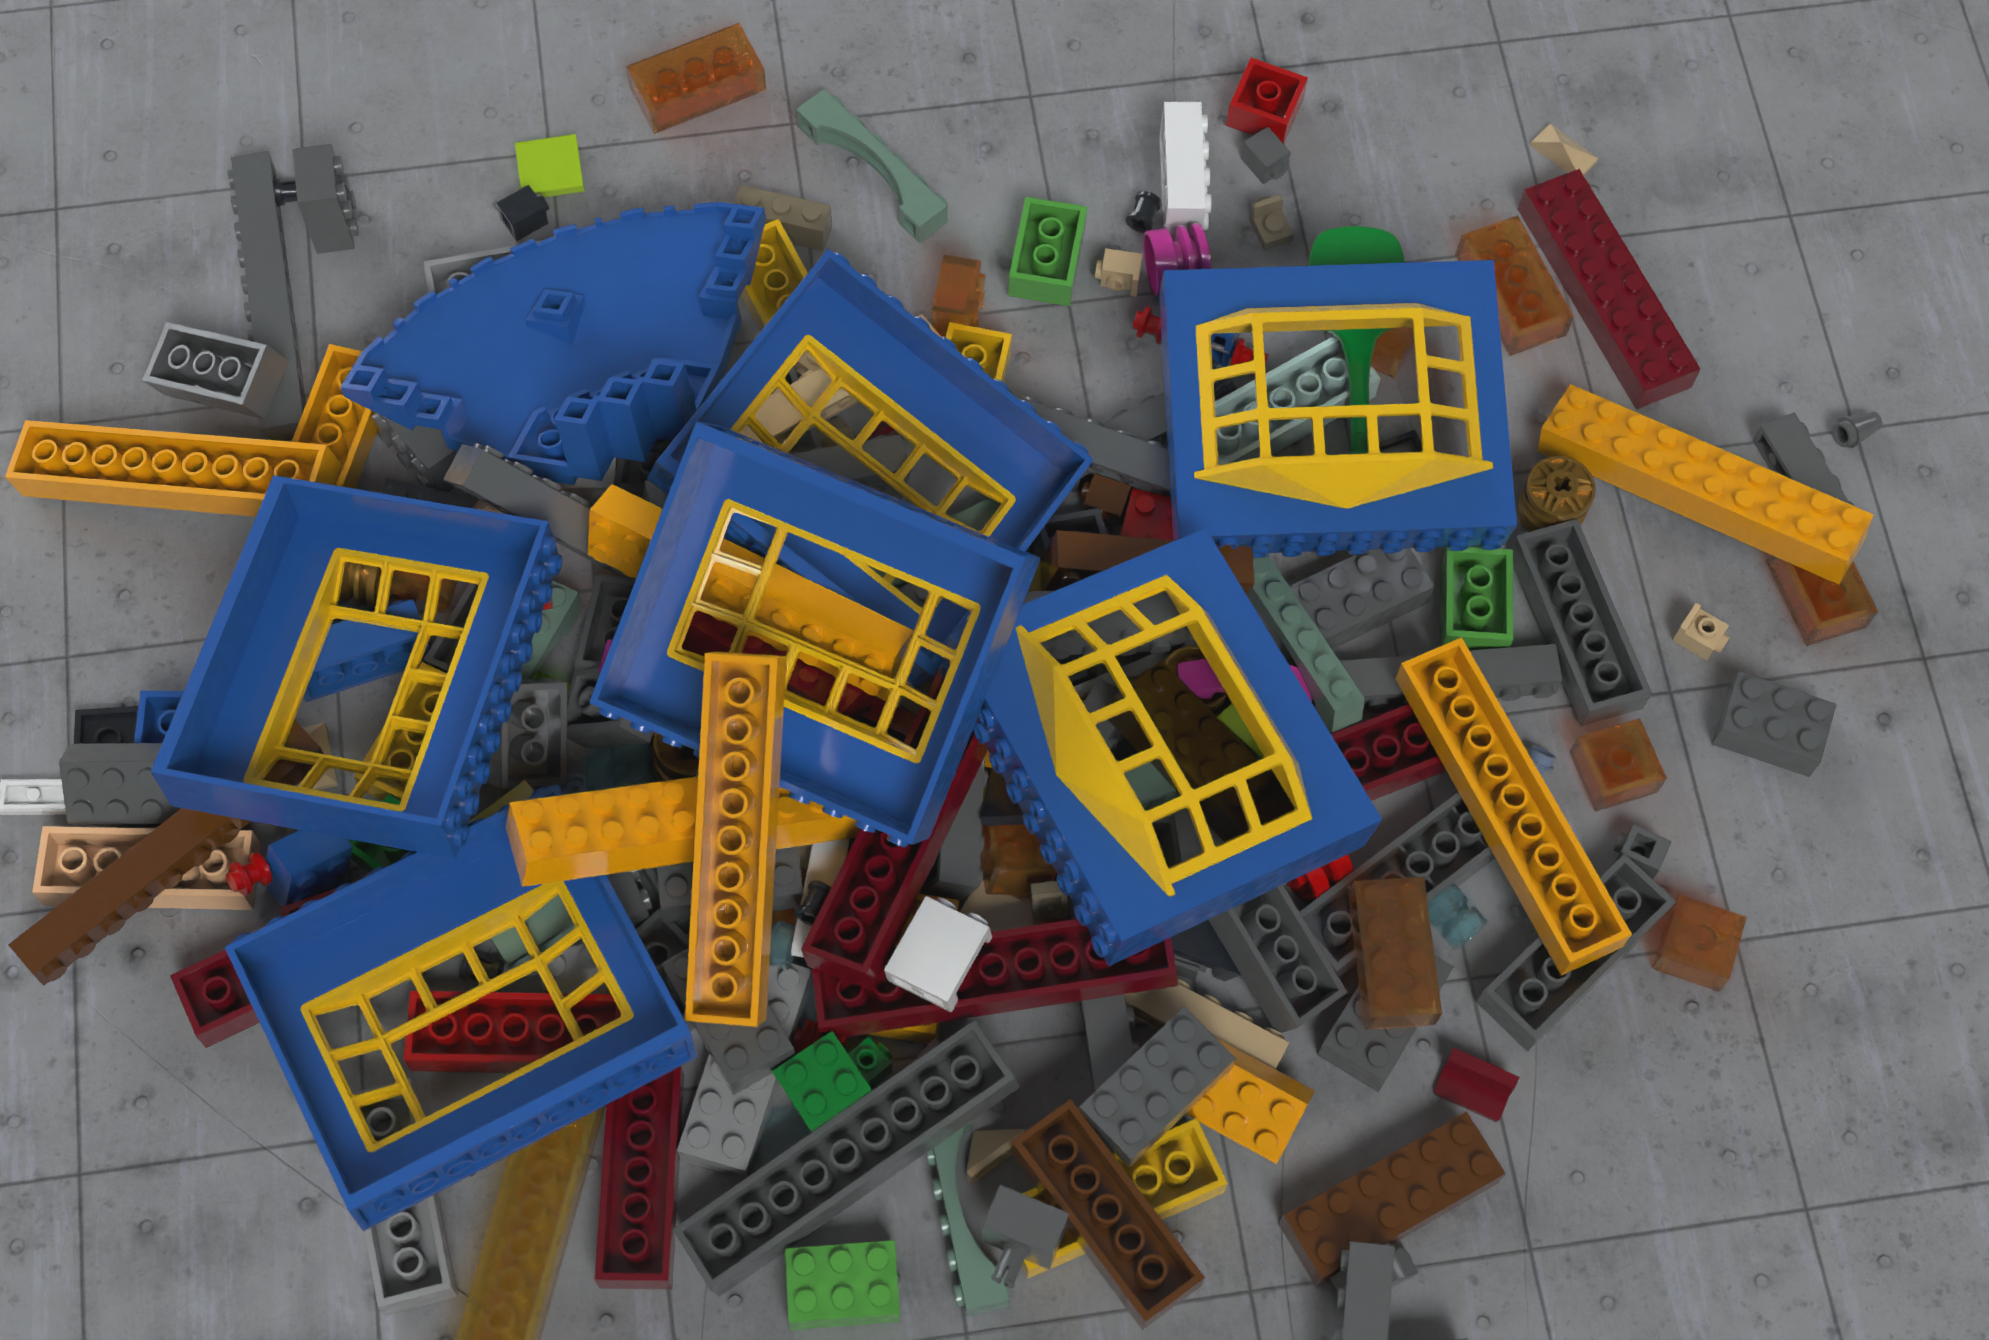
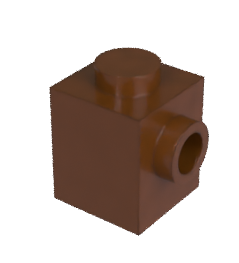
[1080,473,1132,523]

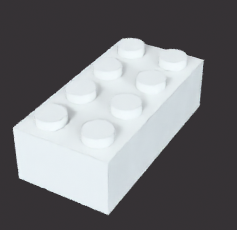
[1160,102,1211,241]

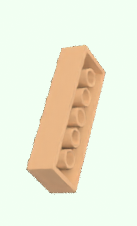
[32,826,261,910]

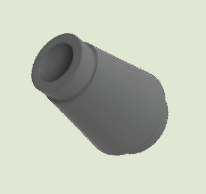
[1832,411,1882,448]

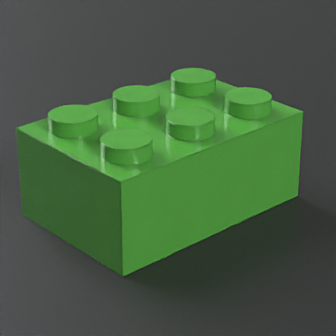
[1008,197,1087,306]
[1440,547,1513,651]
[785,1240,900,1330]

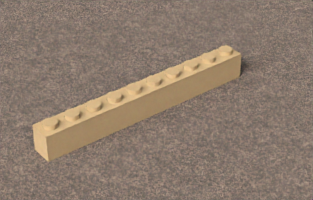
[960,880,1289,1069]

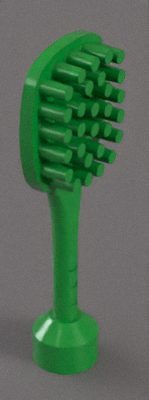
[1308,226,1405,454]

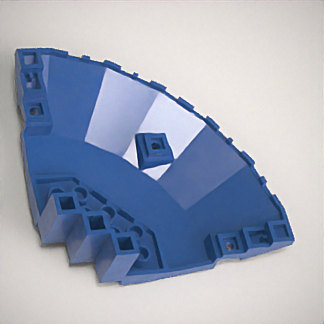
[340,202,766,485]

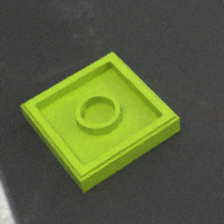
[515,134,585,197]

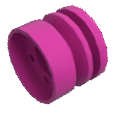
[1143,223,1211,297]

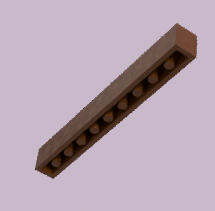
[8,720,324,986]

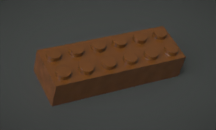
[1040,530,1255,595]
[1010,1099,1205,1330]
[1279,1111,1506,1287]

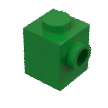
[848,1037,893,1089]

